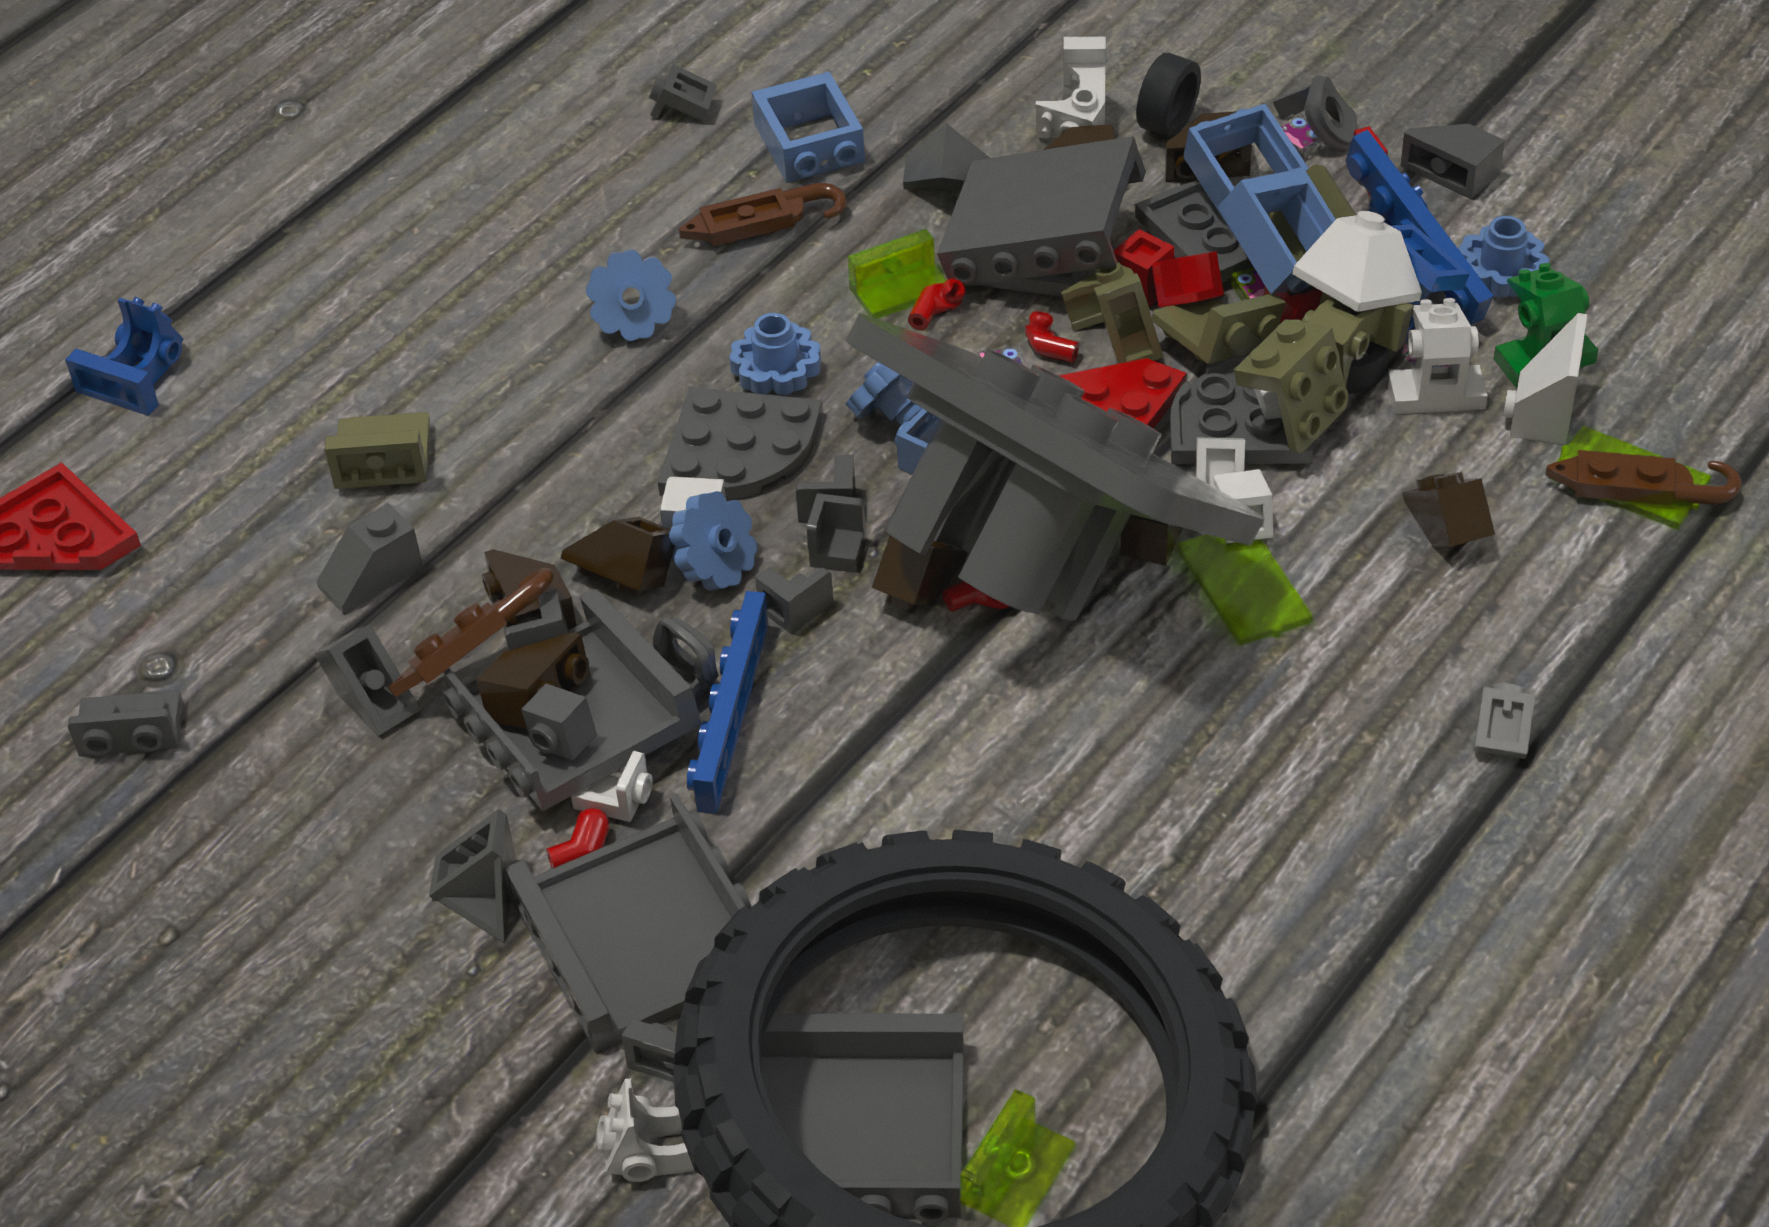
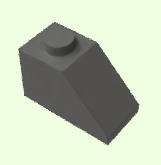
[1400,124,1505,200]
[316,503,423,614]
[314,624,421,736]

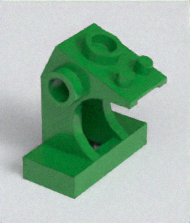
[1493,263,1599,388]

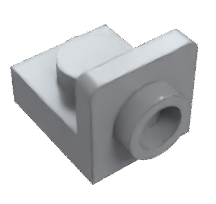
[1474,683,1536,759]

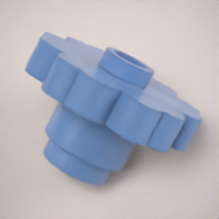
[1458,216,1549,298]
[586,249,676,341]
[729,313,822,396]
[845,362,922,425]
[669,491,757,591]

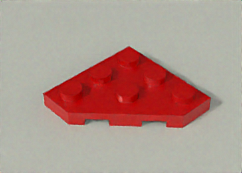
[1059,358,1187,429]
[0,462,141,570]

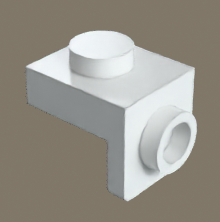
[1195,437,1245,488]
[571,751,653,822]

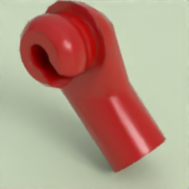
[908,279,966,330]
[1025,311,1080,363]
[942,581,1009,612]
[546,808,609,869]

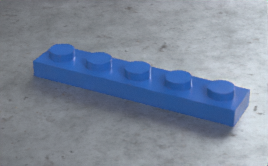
[1345,130,1494,326]
[687,591,769,814]

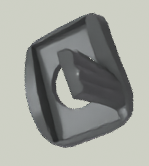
[1273,75,1357,153]
[653,617,719,701]

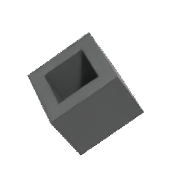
[521,684,597,760]

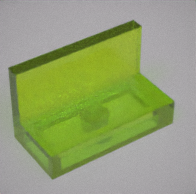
[847,229,946,319]
[960,1089,1075,1227]

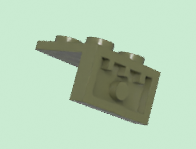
[324,412,430,489]

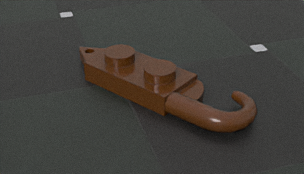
[679,183,847,247]
[1545,450,1742,505]
[388,568,553,697]

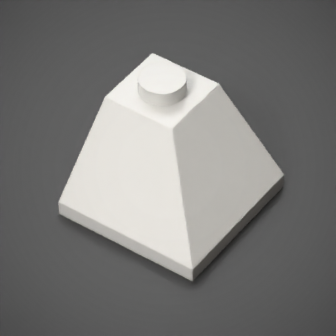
[1292,211,1422,312]
[1503,313,1587,445]

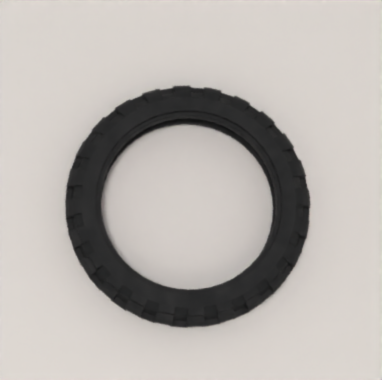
[673,830,1257,1227]

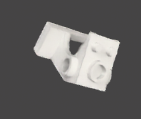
[1036,37,1106,139]
[1387,298,1488,415]
[596,1078,694,1182]

